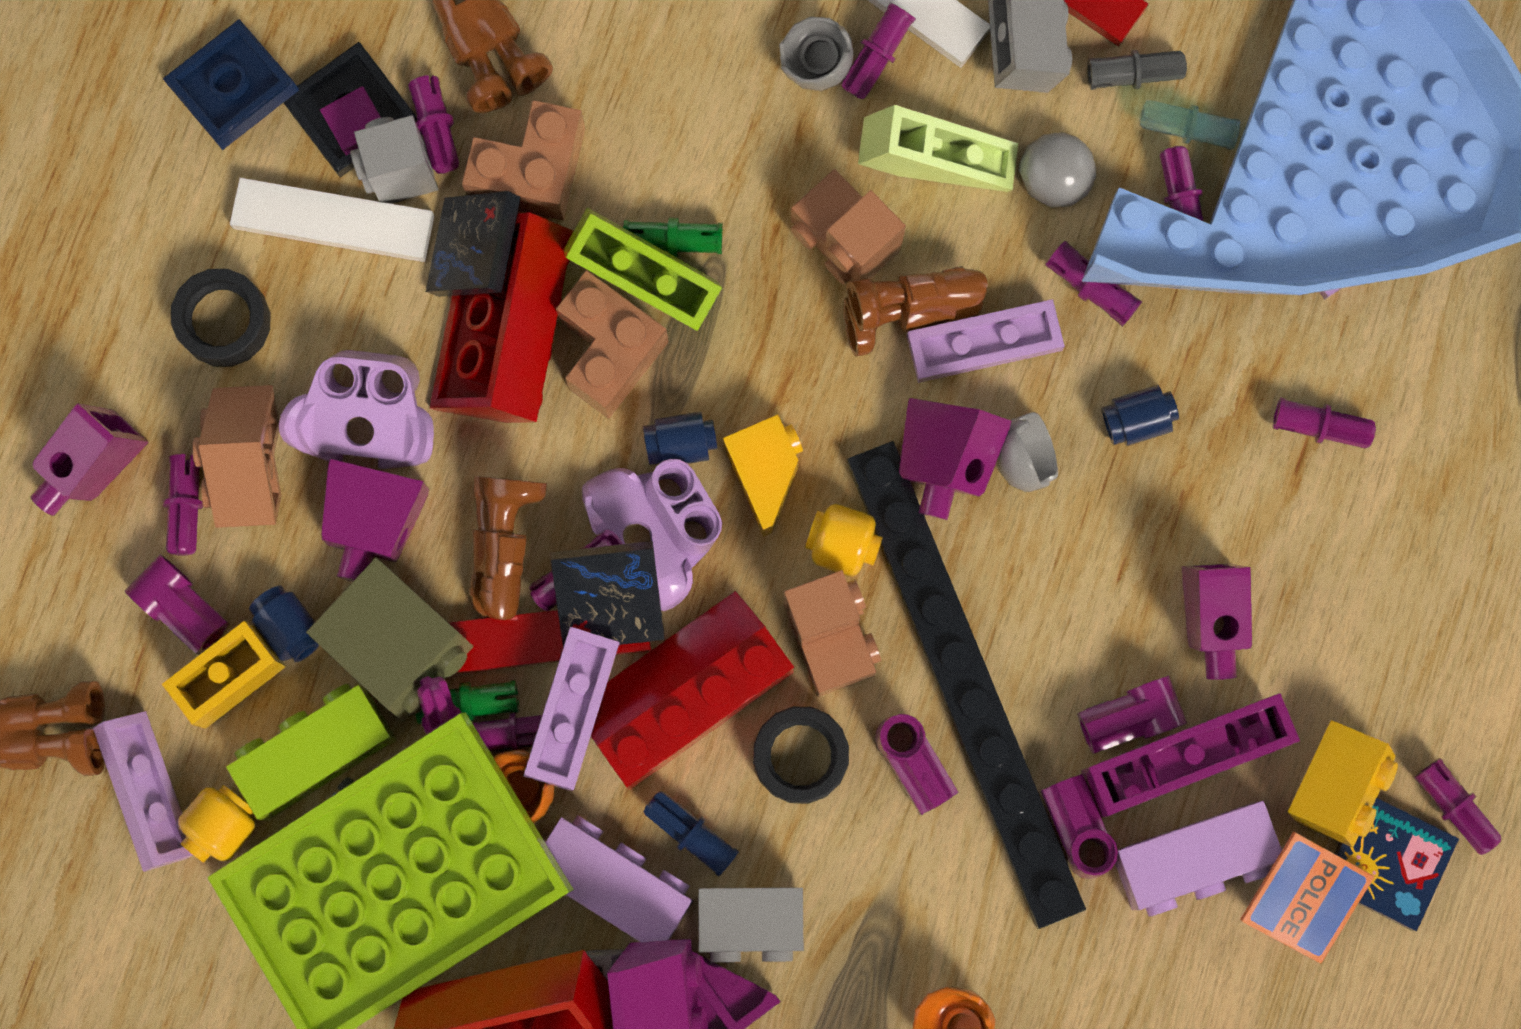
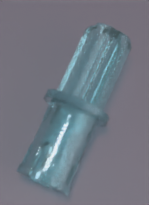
[1139,100,1240,150]

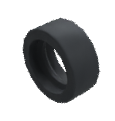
[171,269,271,367]
[753,706,849,804]

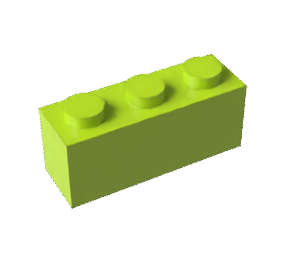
[563,208,722,331]
[226,684,397,821]

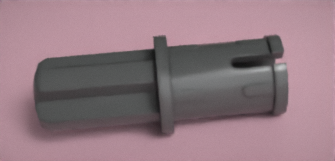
[1087,50,1187,90]

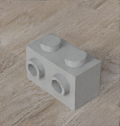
[988,0,1072,93]
[350,115,439,204]
[699,888,804,962]

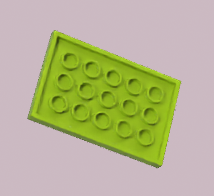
[207,712,574,1029]

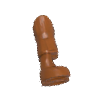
[432,0,553,113]
[843,266,988,357]
[469,476,547,620]
[0,681,105,776]

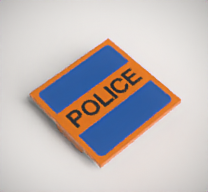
[1240,831,1375,964]

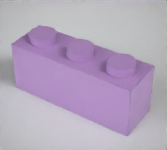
[1115,801,1282,917]
[545,815,694,942]

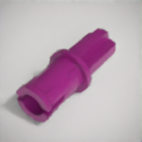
[841,2,916,99]
[408,75,459,174]
[1160,146,1204,221]
[1272,397,1376,449]
[163,454,203,556]
[417,676,461,734]
[472,713,542,751]
[1414,758,1501,855]

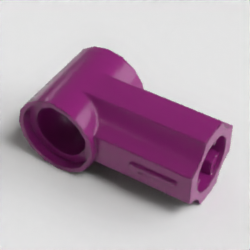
[125,554,229,655]
[1077,676,1187,754]
[875,714,959,815]
[1041,774,1118,879]

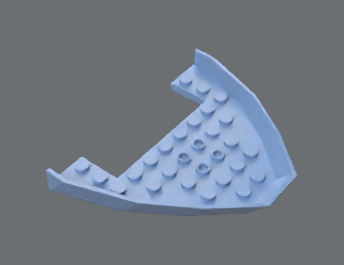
[1082,0,1521,295]

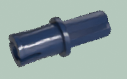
[644,791,739,877]

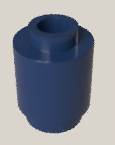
[1101,385,1179,446]
[643,411,718,465]
[249,585,319,662]

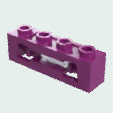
[1081,693,1300,818]

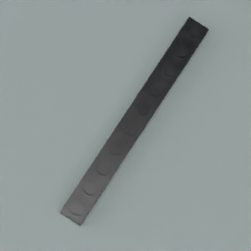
[847,441,1086,929]

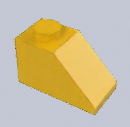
[723,415,803,537]

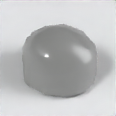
[779,17,853,91]
[1019,132,1096,208]
[996,412,1059,492]

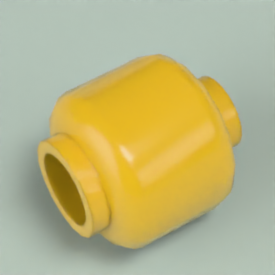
[805,504,883,577]
[178,784,255,863]

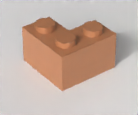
[462,100,586,220]
[791,168,906,285]
[556,270,669,419]
[193,385,282,528]
[783,570,881,697]

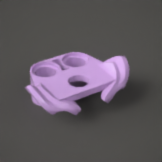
[279,350,434,469]
[582,459,722,611]

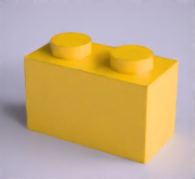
[162,621,287,729]
[1288,720,1398,847]

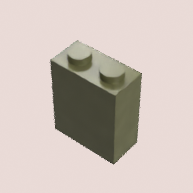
[306,558,474,721]

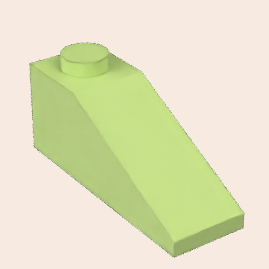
[858,105,1019,192]

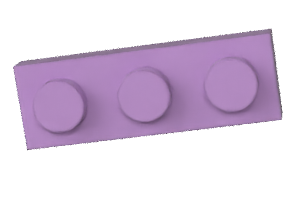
[907,299,1065,383]
[523,627,619,791]
[93,711,193,872]

